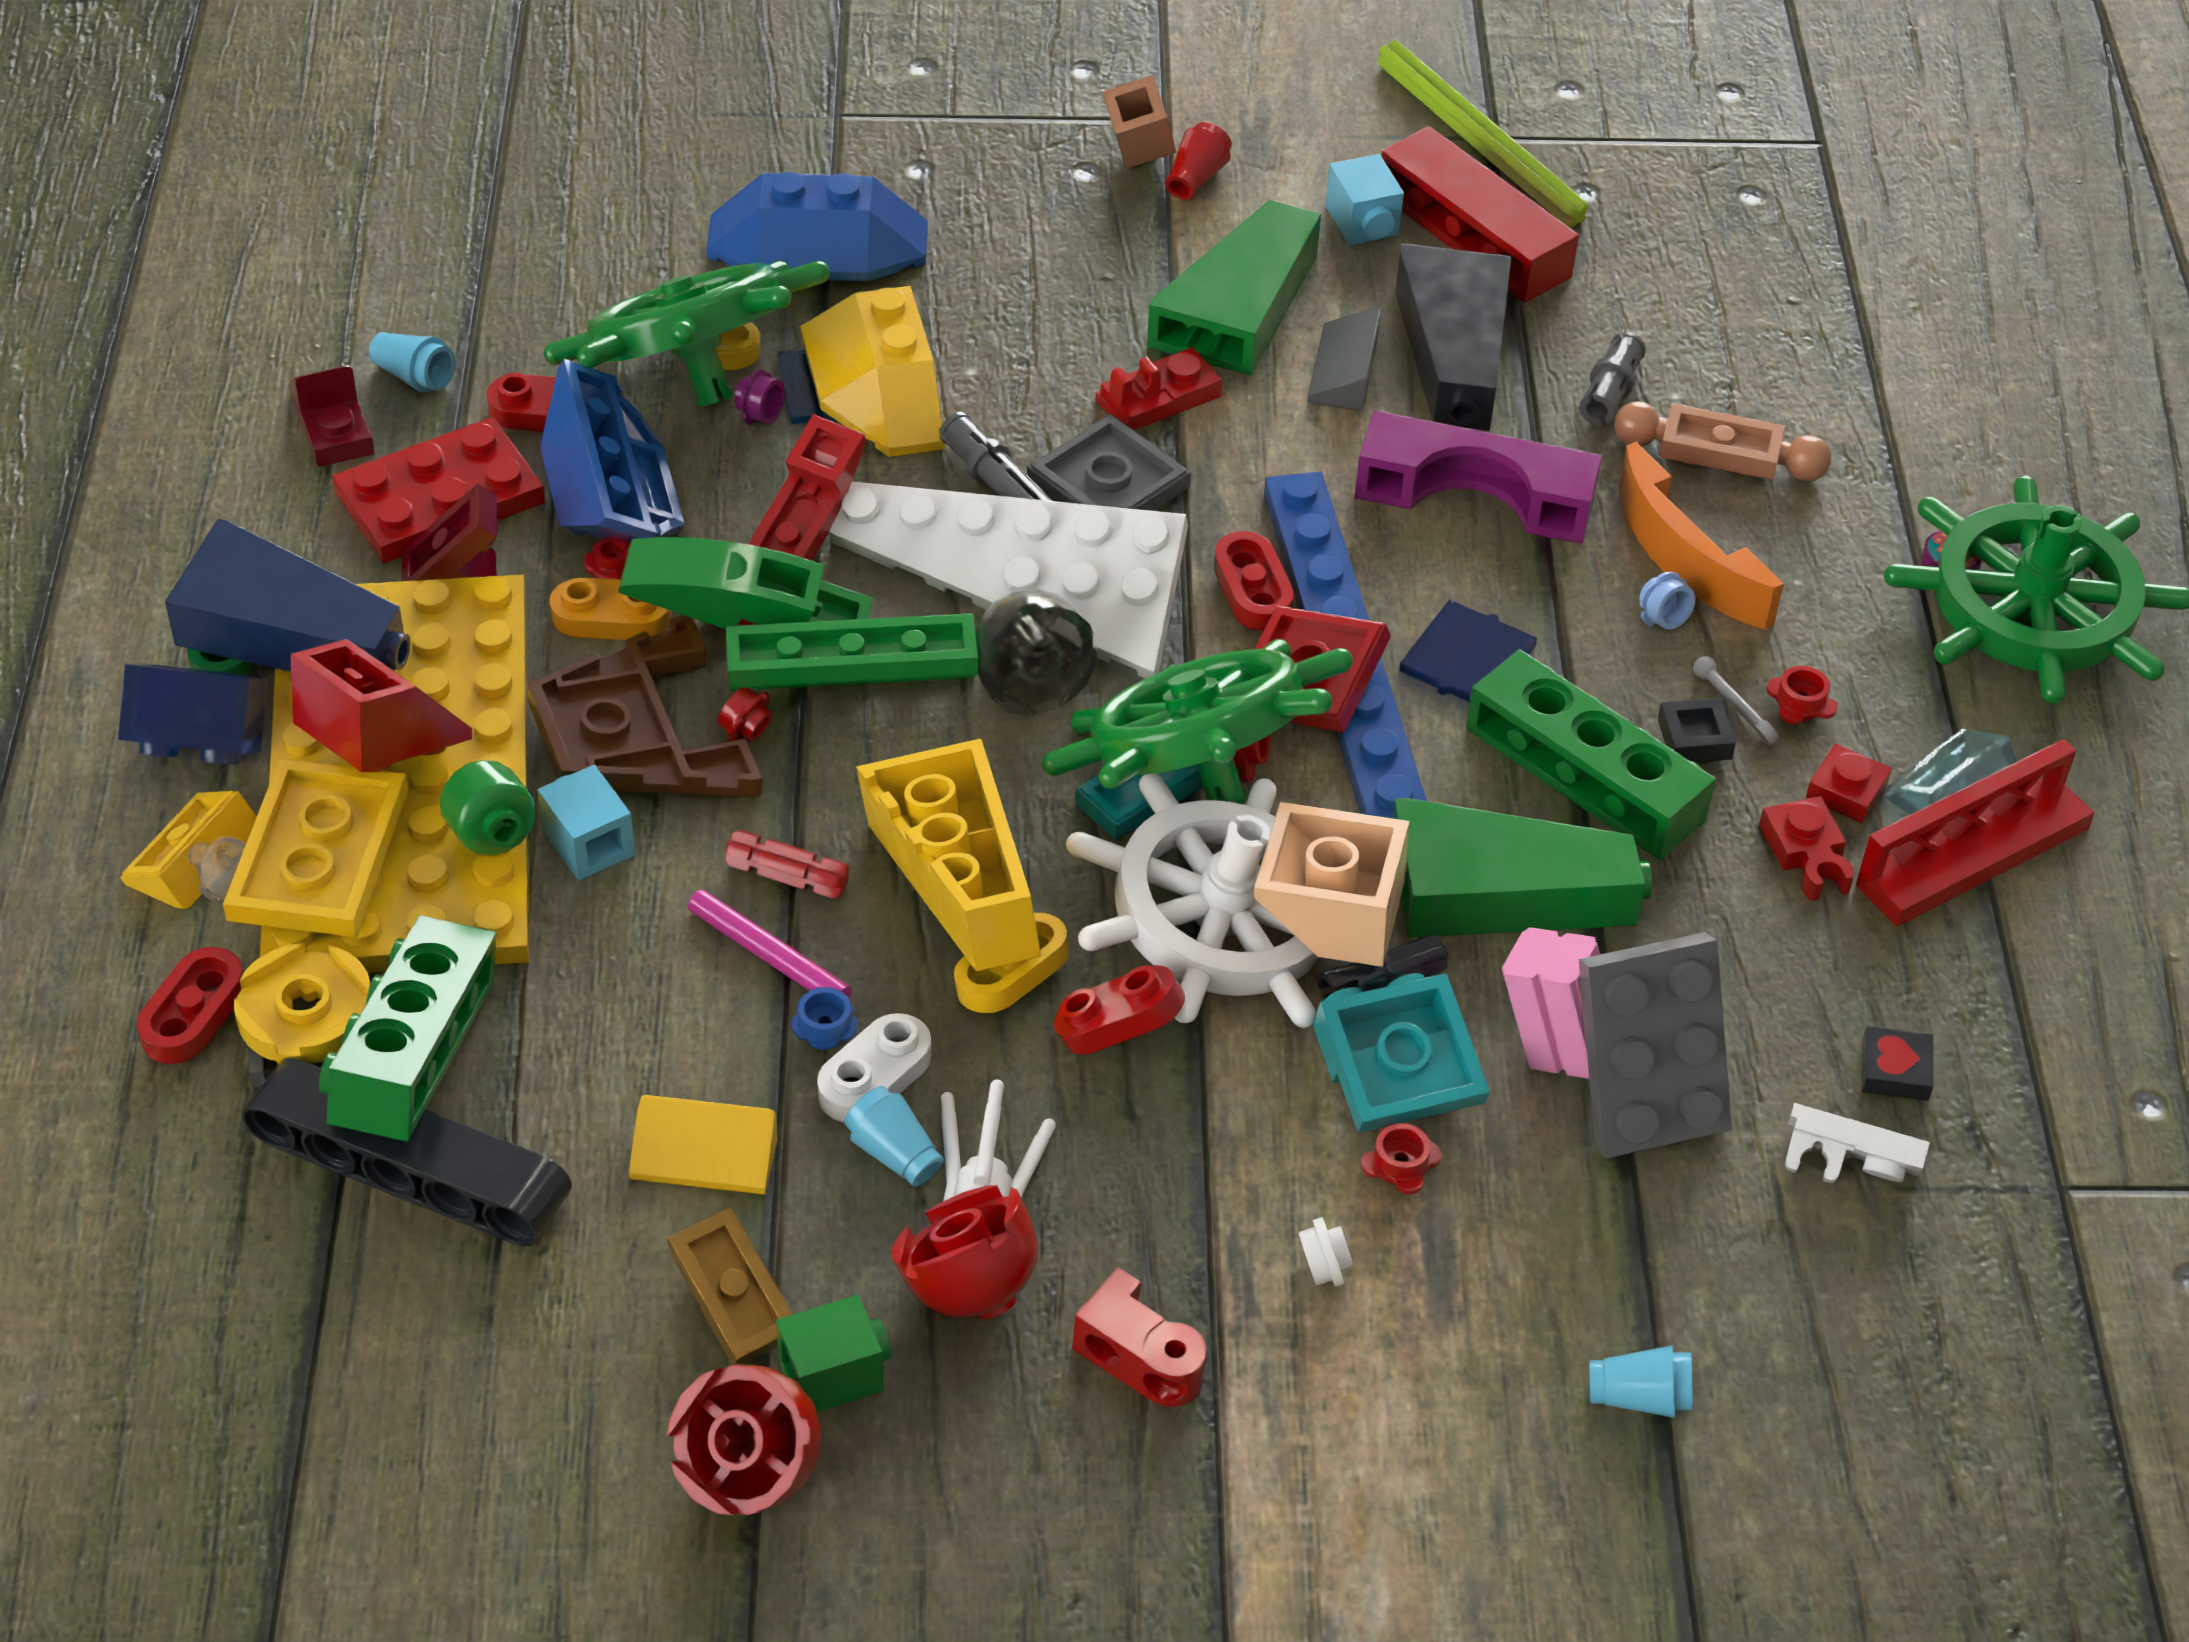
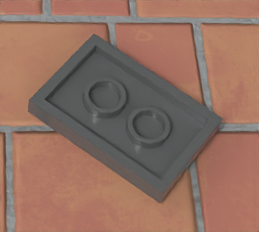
[1578,932,1732,1159]

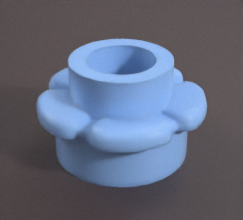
[1639,572,1695,630]

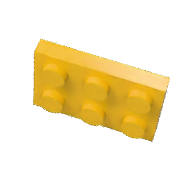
[223,758,408,937]

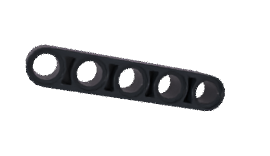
[242,1058,572,1246]

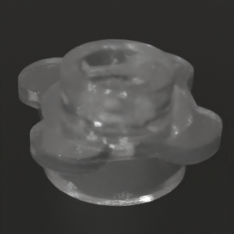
[188,837,246,901]

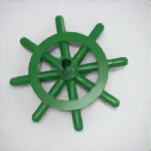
[543,260,830,406]
[1884,475,2189,704]
[1042,639,1353,804]

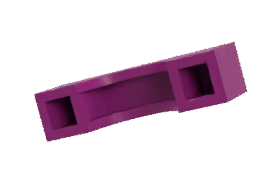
[1354,410,1602,544]

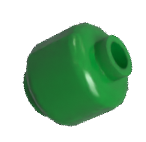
[440,759,536,856]

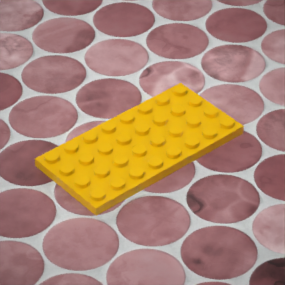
[260,574,530,973]

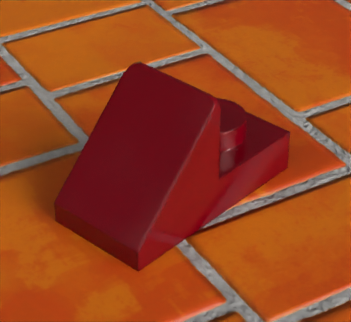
[289,365,375,467]
[402,484,499,581]

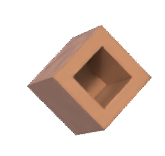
[1102,75,1177,169]

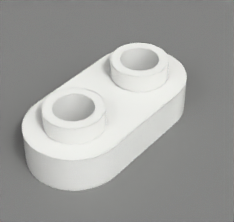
[817,1013,931,1123]

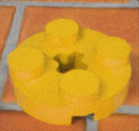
[234,943,370,1065]

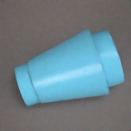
[369,332,456,393]
[844,1086,944,1187]
[1589,1345,1693,1418]

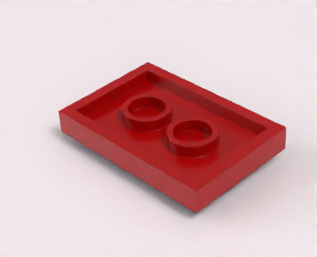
[332,417,545,564]

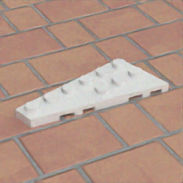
[828,482,1188,678]

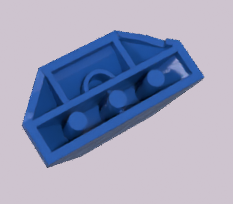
[706,172,928,281]
[540,359,685,542]

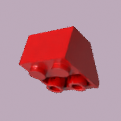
[291,639,472,773]

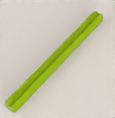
[1377,40,1589,228]

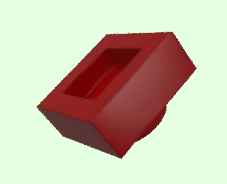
[1806,743,1892,824]

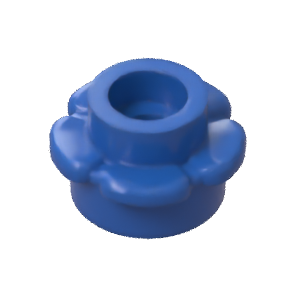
[792,987,858,1050]

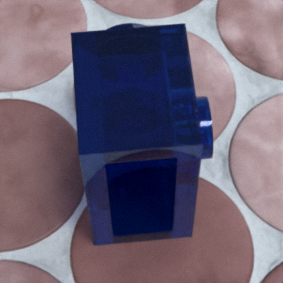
[118,663,268,764]

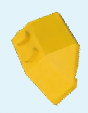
[800,286,945,457]

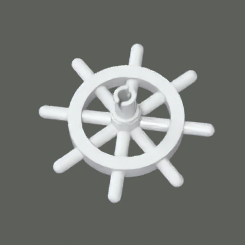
[1066,773,1320,1028]

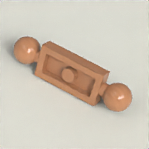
[1614,401,1831,482]

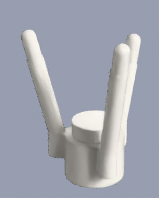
[941,1079,1056,1201]

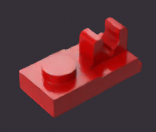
[1095,347,1222,431]

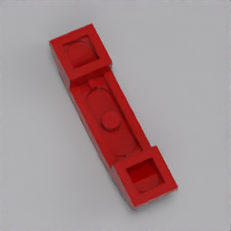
[737,414,866,626]

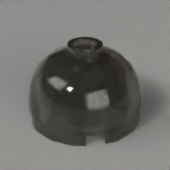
[975,589,1097,716]

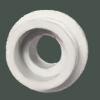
[1298,1217,1354,1287]

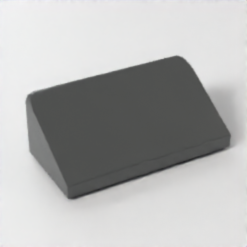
[1307,308,1381,410]

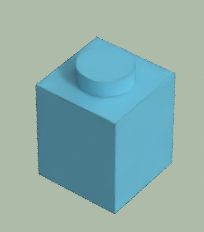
[1325,154,1404,246]
[537,764,635,881]

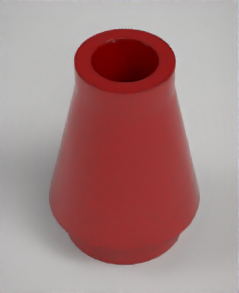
[1165,122,1232,200]

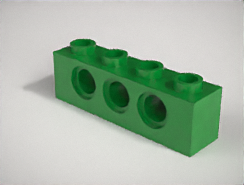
[1466,649,1716,860]
[319,915,497,1142]

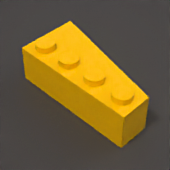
[856,739,1041,971]

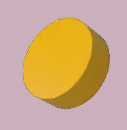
[717,322,761,370]

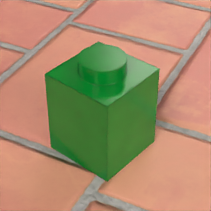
[776,1294,892,1413]

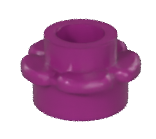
[734,369,785,425]

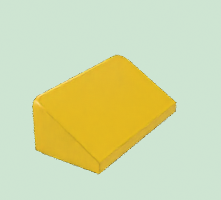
[120,791,257,909]
[629,1095,778,1195]

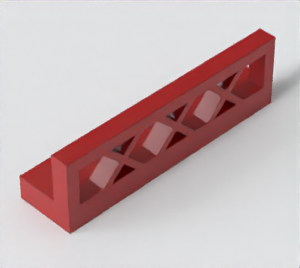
[1856,739,2095,927]

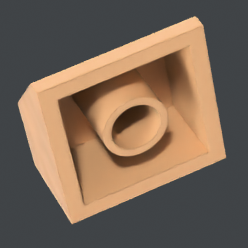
[1254,802,1409,967]

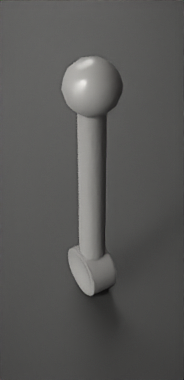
[1693,656,1780,746]

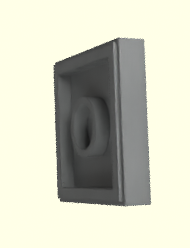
[1027,414,1191,511]

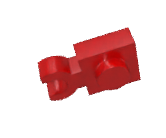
[1759,796,1854,901]

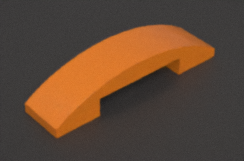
[1619,442,1784,630]

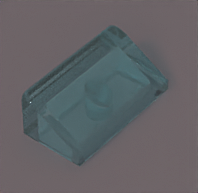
[1885,729,2017,815]

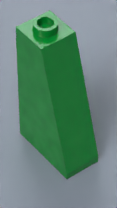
[1147,200,1321,376]
[1392,798,1652,938]

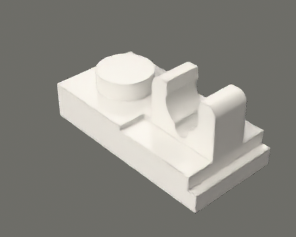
[1785,1103,1930,1183]

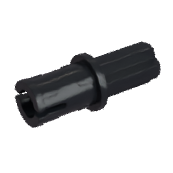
[1318,934,1448,1001]

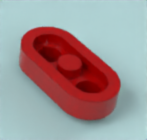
[486,373,556,432]
[1214,531,1294,631]
[137,947,243,1064]
[1054,965,1185,1055]

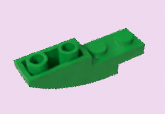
[618,537,873,629]

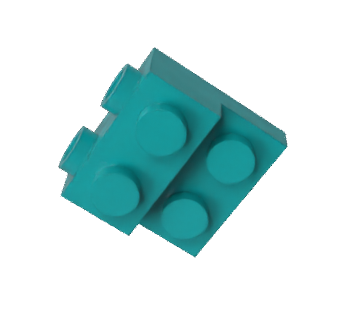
[1312,973,1490,1133]

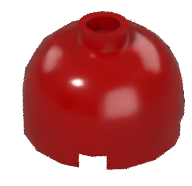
[891,1185,1038,1319]
[668,1364,821,1515]

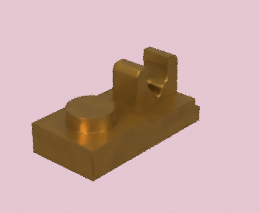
[667,1207,793,1365]

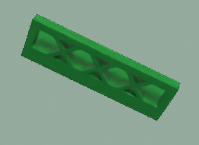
[726,613,978,691]

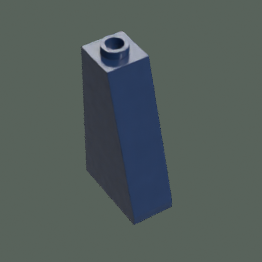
[165,519,410,672]

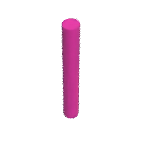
[688,889,852,998]

